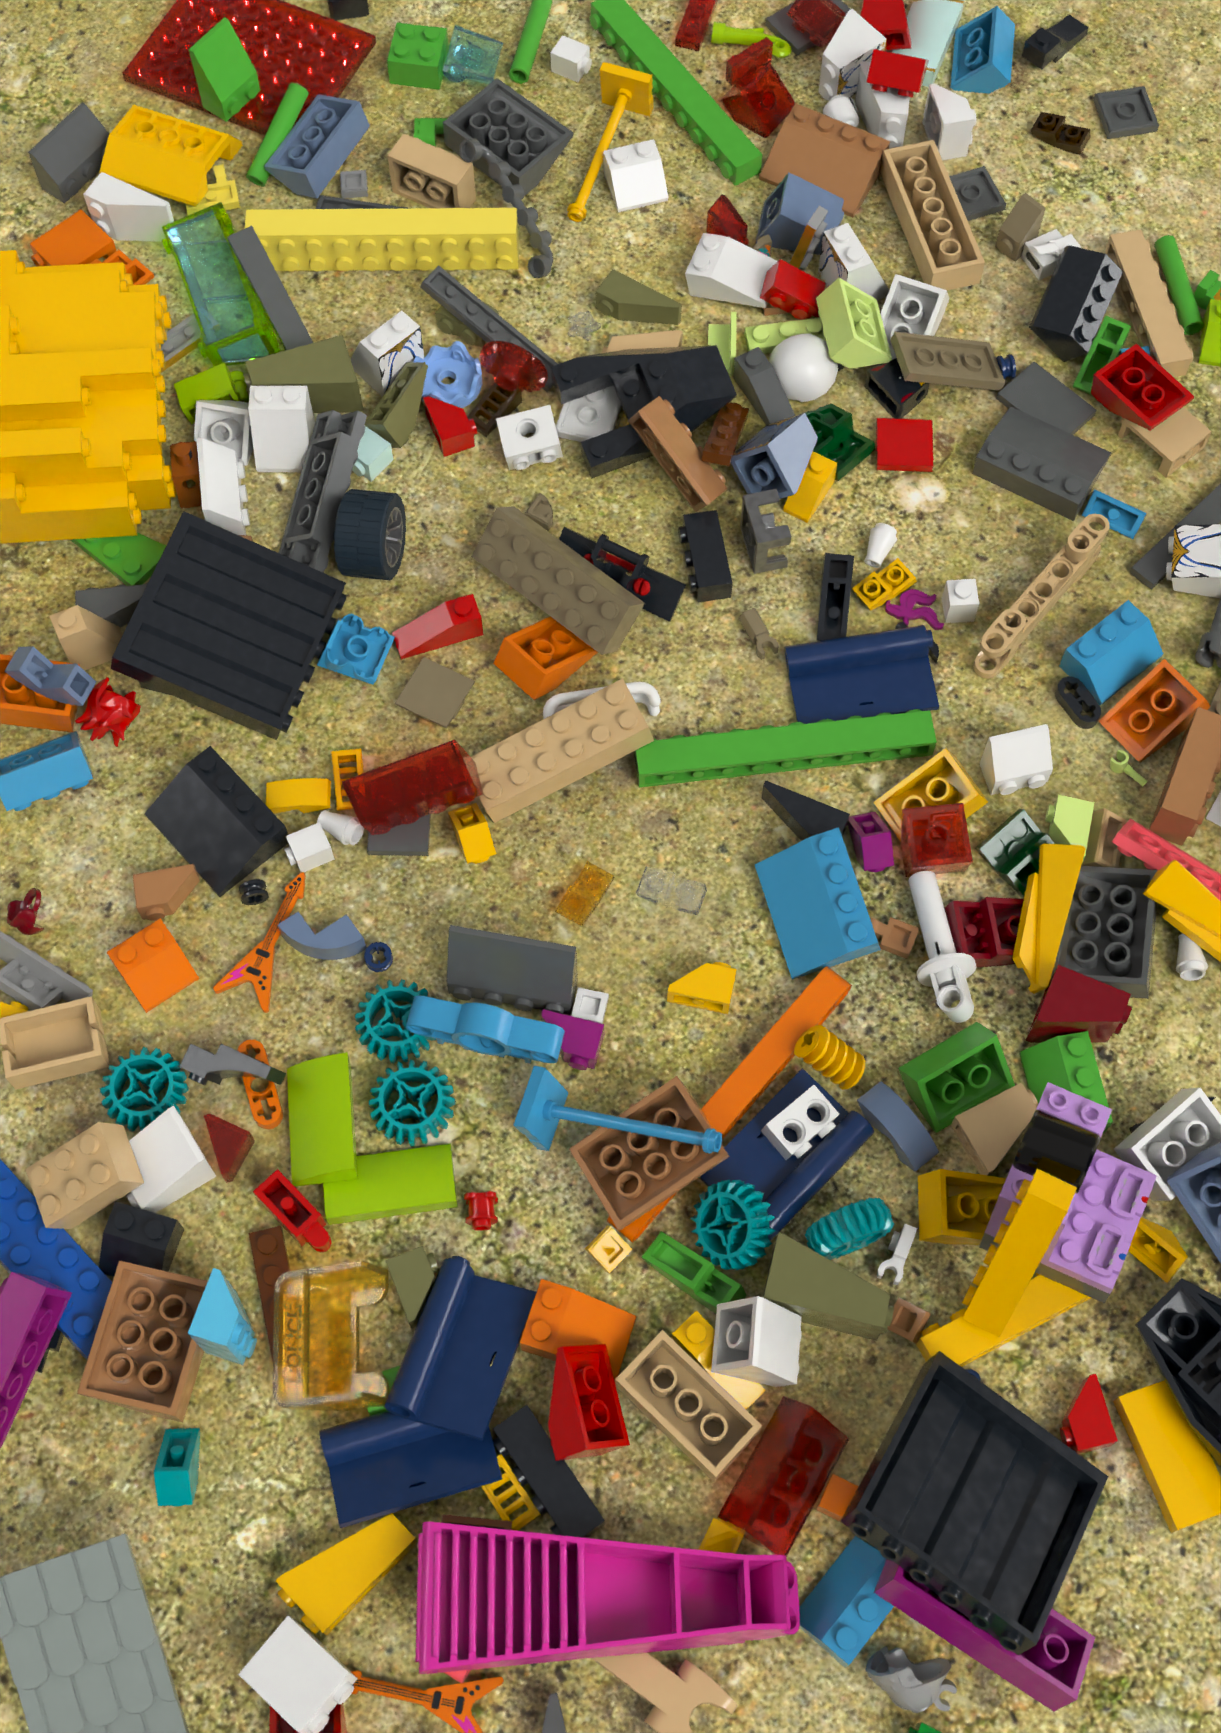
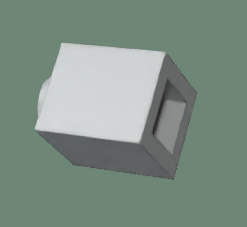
[550,36,592,82]
[942,579,979,623]
[284,822,335,873]

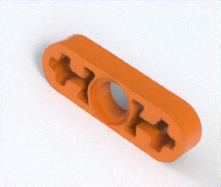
[237,1040,283,1129]

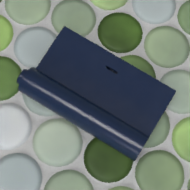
[784,625,940,724]
[699,1068,874,1241]
[384,1256,536,1441]
[319,1410,503,1529]

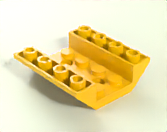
[99,105,243,207]

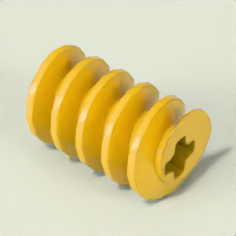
[794,1025,865,1090]

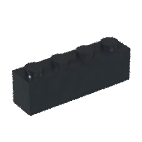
[493,1405,605,1538]

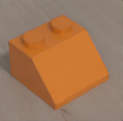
[107,918,199,1013]

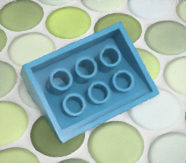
[755,827,881,980]

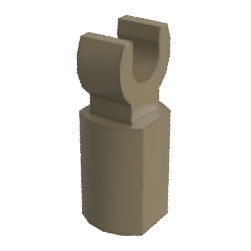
[739,608,779,660]

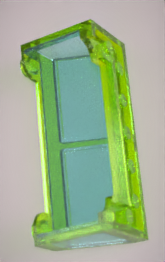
[162,202,281,366]

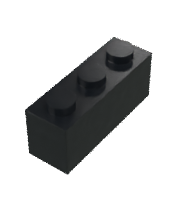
[678,510,733,603]

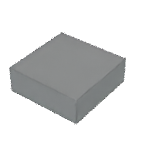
[340,170,368,198]

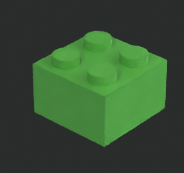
[387,22,449,90]

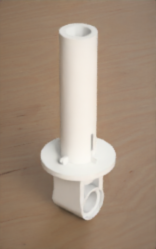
[908,871,976,1023]

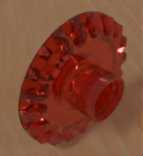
[479,341,548,392]

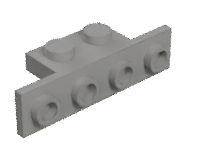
[0,931,93,1010]

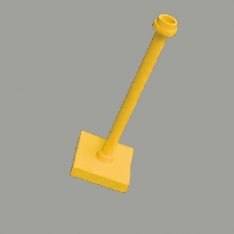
[567,62,653,222]

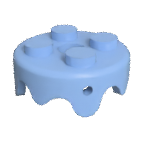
[414,341,482,408]

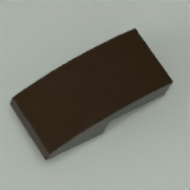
[1031,112,1091,155]

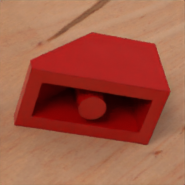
[423,396,478,457]
[1060,1374,1118,1454]

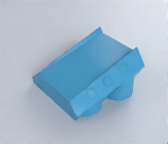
[317,614,395,685]

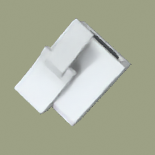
[1021,229,1081,280]

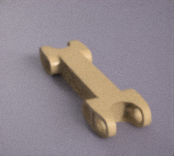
[973,513,1110,679]
[591,1653,738,1733]

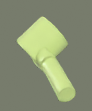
[1110,750,1148,787]

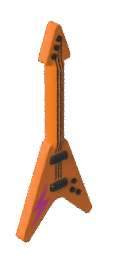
[213,872,306,1013]
[352,1671,504,1733]

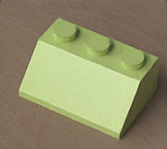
[816,278,892,369]

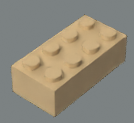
[615,1330,763,1482]

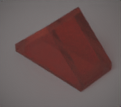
[204,1114,255,1183]

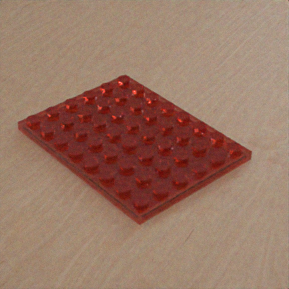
[122,0,376,135]

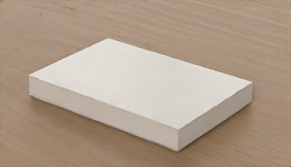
[556,386,622,442]

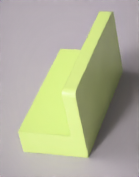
[708,312,737,376]

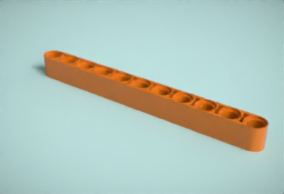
[607,966,852,1243]

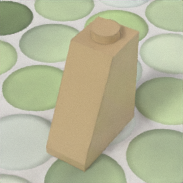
[602,330,683,353]
[49,605,123,671]
[951,1082,1038,1176]

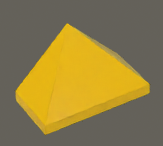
[1128,1217,1188,1283]

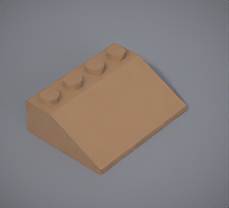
[759,103,890,218]
[569,1076,729,1231]
[77,1261,208,1423]

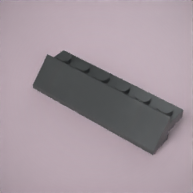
[279,410,367,573]

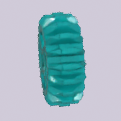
[355,979,436,1064]
[100,1047,189,1132]
[368,1059,456,1146]
[690,1180,776,1270]
[805,1198,894,1260]

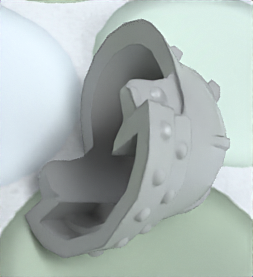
[865,1646,957,1713]

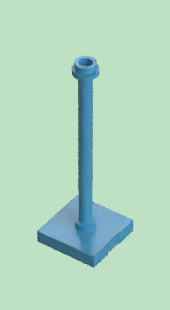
[513,1066,722,1154]

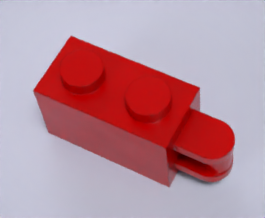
[760,259,826,320]
[253,1169,332,1253]

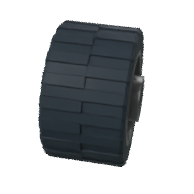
[334,489,406,581]

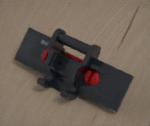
[559,527,686,622]

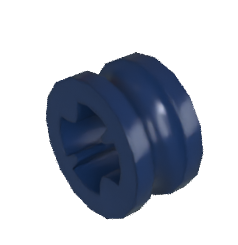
[996,354,1016,380]
[364,942,393,972]

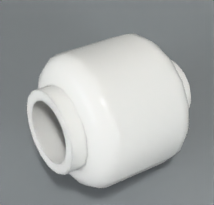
[823,95,860,127]

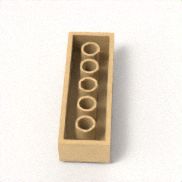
[880,139,985,291]
[462,678,654,823]

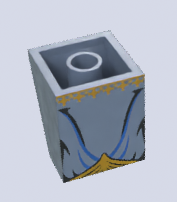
[731,413,818,499]

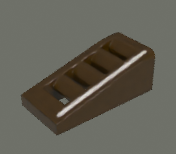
[467,376,522,437]

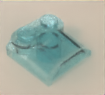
[442,25,503,84]

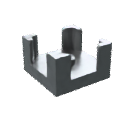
[740,488,792,574]

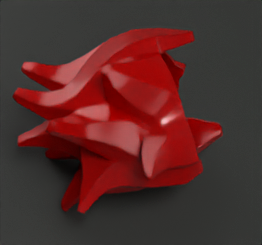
[75,677,141,747]

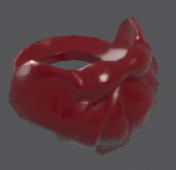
[6,888,44,935]

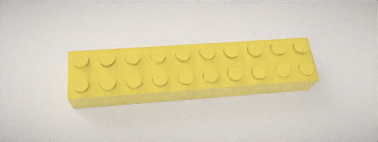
[245,208,519,272]

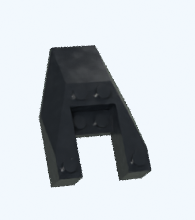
[551,345,737,479]
[1135,1278,1221,1467]

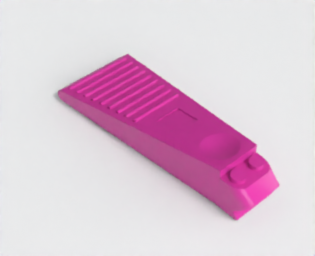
[415,1522,800,1674]

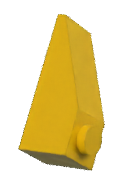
[672,1310,766,1410]

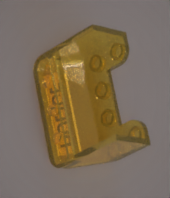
[273,1260,389,1411]

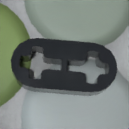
[1055,676,1101,729]

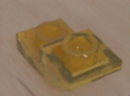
[555,861,615,927]

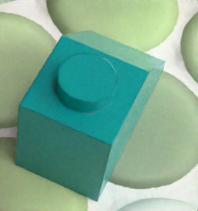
[154,1428,200,1507]

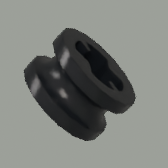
[239,879,269,905]

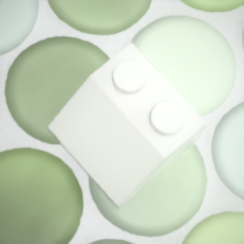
[923,84,976,161]
[603,139,668,212]
[980,724,1053,795]

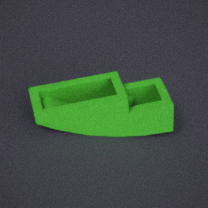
[1073,316,1131,394]
[642,1231,747,1314]

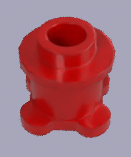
[464,1191,498,1231]

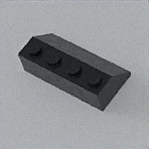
[1029,245,1123,362]

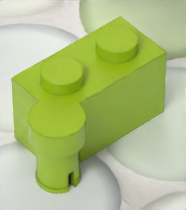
[174,363,249,424]

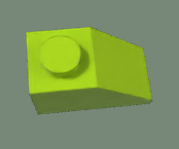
[1198,299,1221,367]

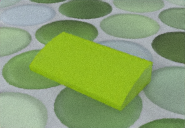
[287,1052,358,1187]
[323,1143,458,1225]

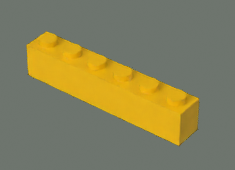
[962,1169,1077,1337]
[916,1273,1091,1367]

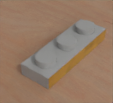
[790,206,828,270]
[161,308,221,373]

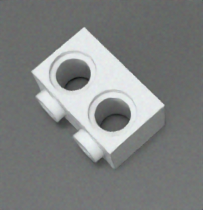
[761,1085,839,1160]

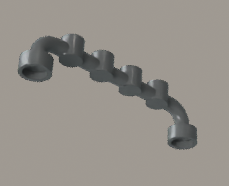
[459,139,553,278]

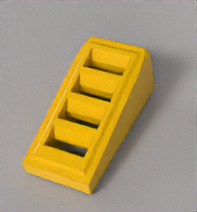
[331,748,367,811]
[481,1454,540,1531]

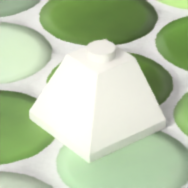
[194,400,253,466]

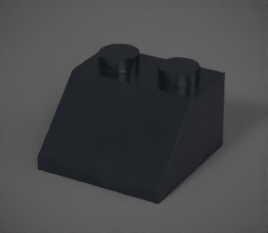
[99,1201,185,1277]

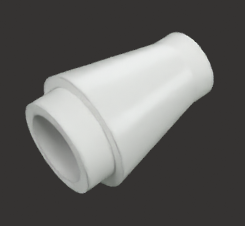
[864,523,897,568]
[317,810,364,845]
[1176,933,1208,981]

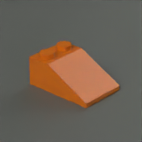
[493,616,598,700]
[1098,659,1211,763]
[520,1279,637,1380]

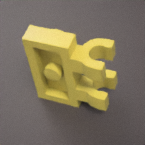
[185,164,240,217]

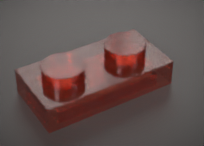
[725,37,773,86]

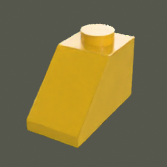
[783,451,837,523]
[448,803,496,864]
[667,962,737,1014]

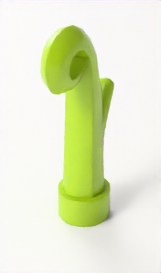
[711,22,792,58]

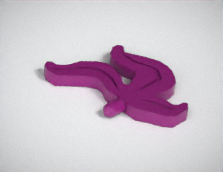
[885,589,944,630]

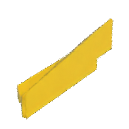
[1012,843,1086,994]
[1143,860,1221,962]

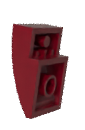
[944,897,1024,967]

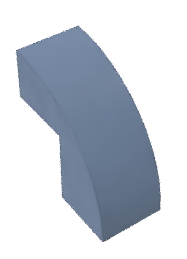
[5,646,96,706]
[278,912,366,960]
[857,1081,939,1171]

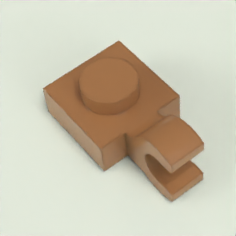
[870,917,919,959]

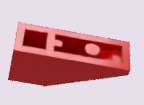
[392,594,484,660]

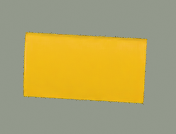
[1113,1381,1221,1533]

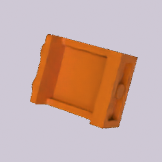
[29,209,117,267]

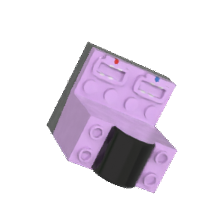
[979,1082,1157,1303]

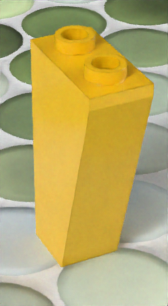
[275,1513,418,1635]

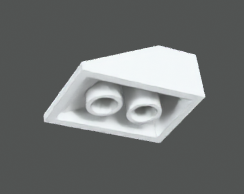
[83,172,179,242]
[685,233,777,308]
[880,274,949,359]

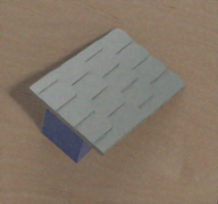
[0,1534,189,1733]

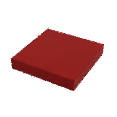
[876,418,933,472]

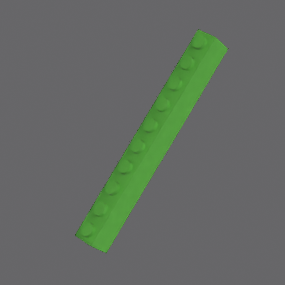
[589,0,762,186]
[634,709,937,788]

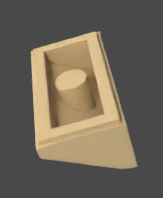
[1081,808,1127,868]

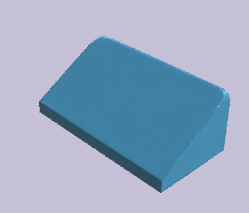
[1082,489,1147,539]

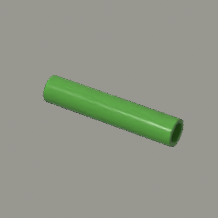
[509,0,552,84]
[246,83,309,187]
[1154,235,1204,335]

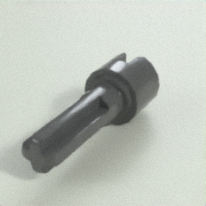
[1195,599,1221,668]

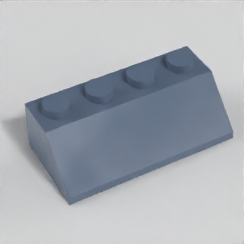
[264,94,370,198]
[1167,1142,1221,1263]

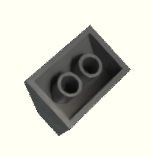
[28,102,110,204]

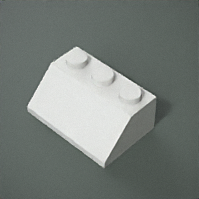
[196,438,250,535]

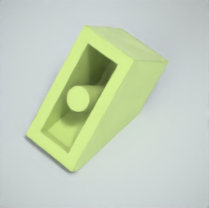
[1045,795,1095,862]

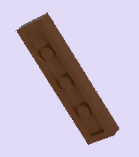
[702,403,749,467]
[249,1225,295,1364]

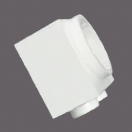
[496,405,563,470]

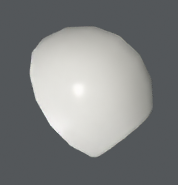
[769,334,838,402]

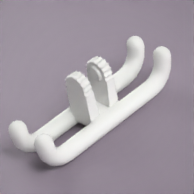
[543,682,661,719]

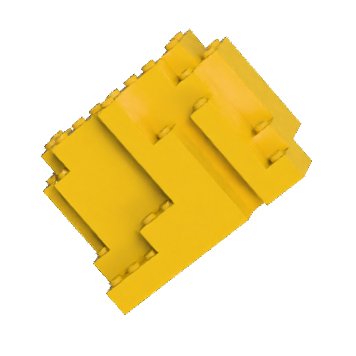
[0,250,176,544]

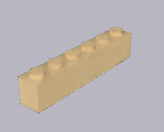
[1105,229,1193,377]

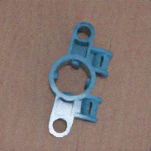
[405,996,565,1064]

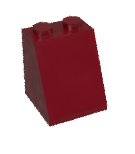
[1026,965,1132,1043]

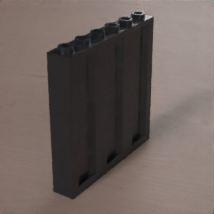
[111,511,347,740]
[841,1351,1109,1656]

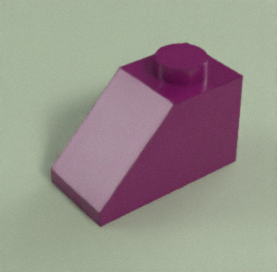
[848,812,894,872]
[541,1009,604,1070]

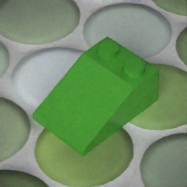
[189,17,261,122]

